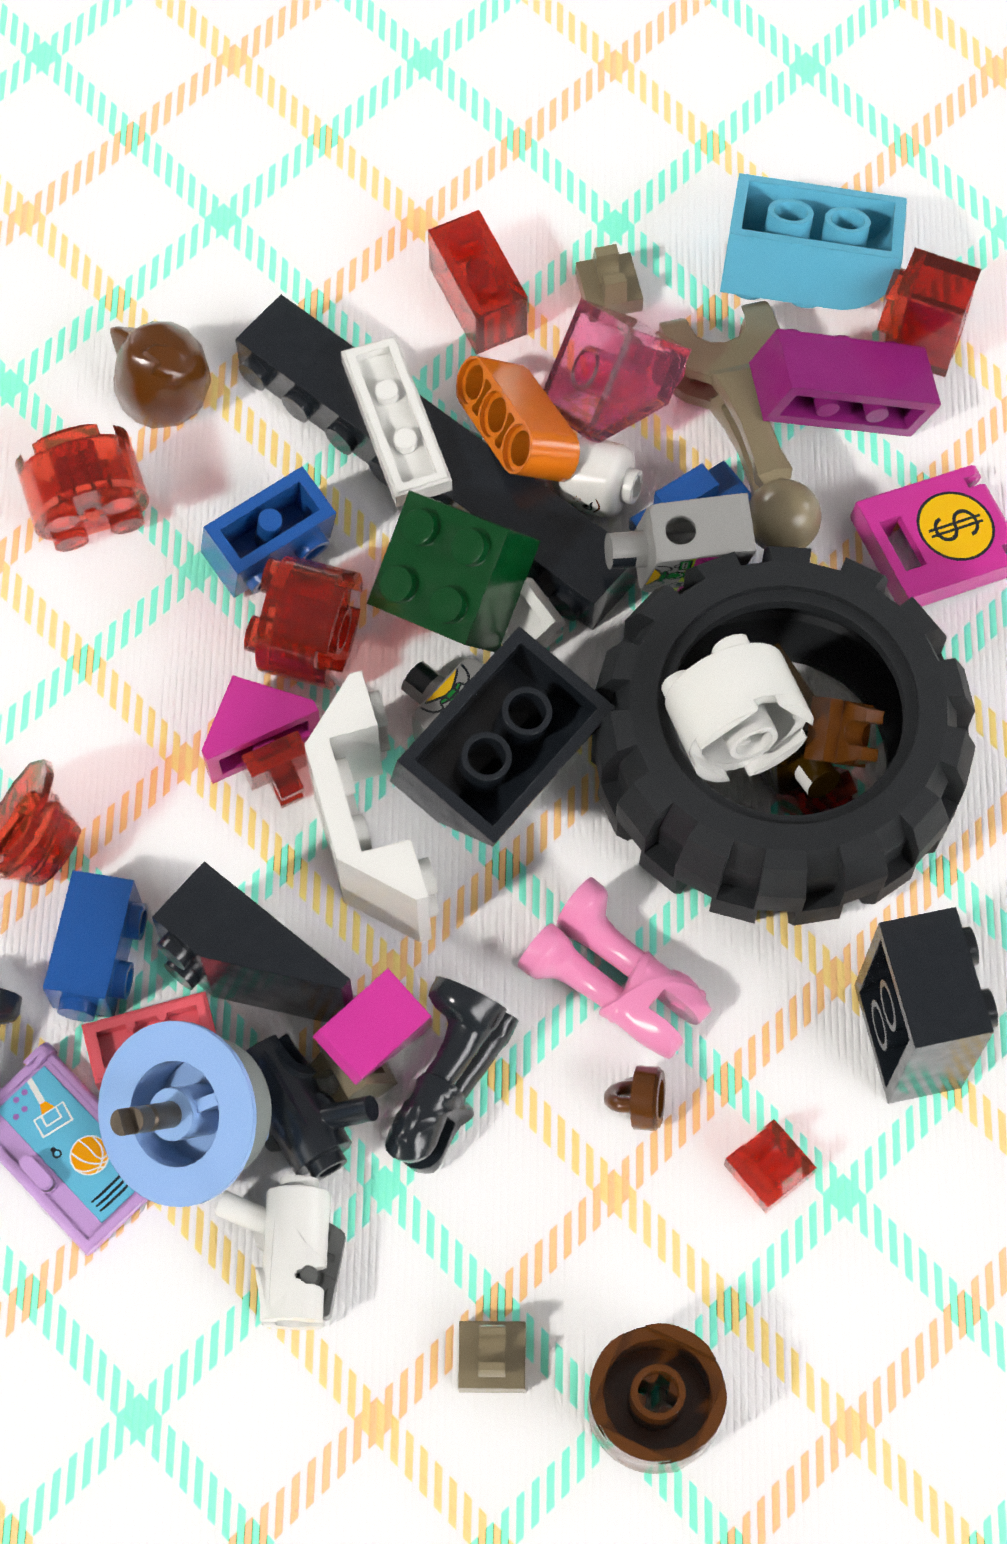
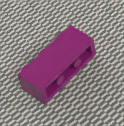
[749,328,941,437]

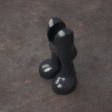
[385,976,519,1174]

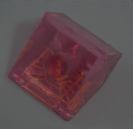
[543,298,691,443]

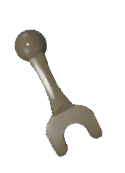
[658,301,822,549]

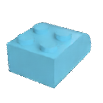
[720,173,907,310]

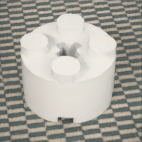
[661,634,814,782]

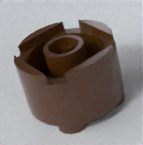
[587,1323,727,1474]

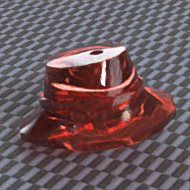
[0,759,81,886]

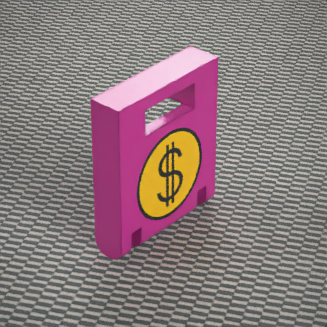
[850,465,1007,607]

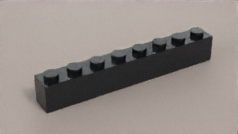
[235,294,637,630]

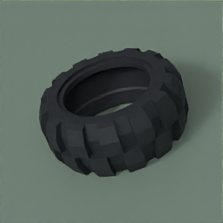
[591,546,976,926]

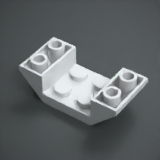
[305,670,440,942]

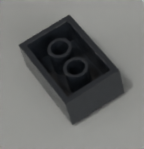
[854,907,998,1104]

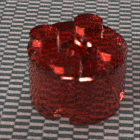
[15,424,149,552]
[244,555,363,690]

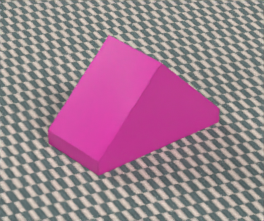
[201,675,320,784]
[313,968,432,1085]

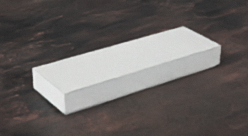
[341,335,452,507]

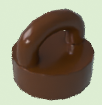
[603,1065,666,1131]

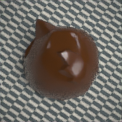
[110,321,211,429]

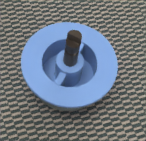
[98,1021,271,1207]

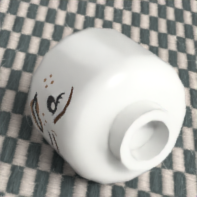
[552,435,643,519]

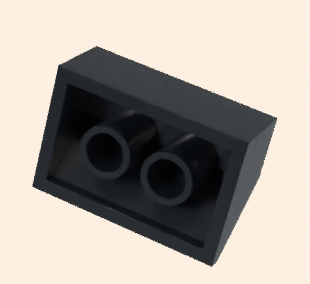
[390,626,615,847]

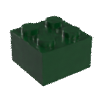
[366,490,541,653]

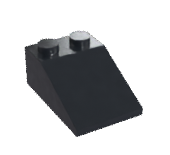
[152,861,354,1023]

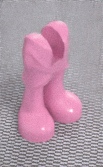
[517,877,712,1059]

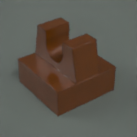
[804,696,884,768]

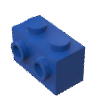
[201,466,337,598]

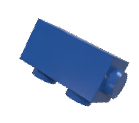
[43,870,148,1022]

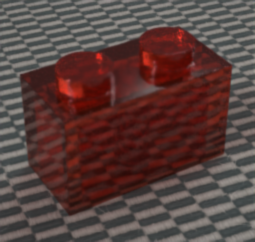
[428,210,528,355]
[877,247,982,377]

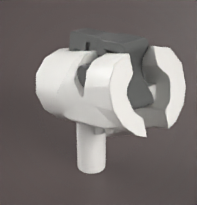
[215,1175,346,1331]

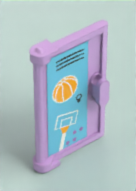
[0,1042,148,1256]

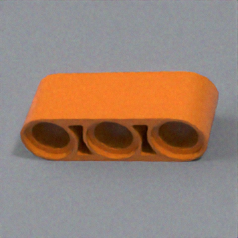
[456,356,580,482]

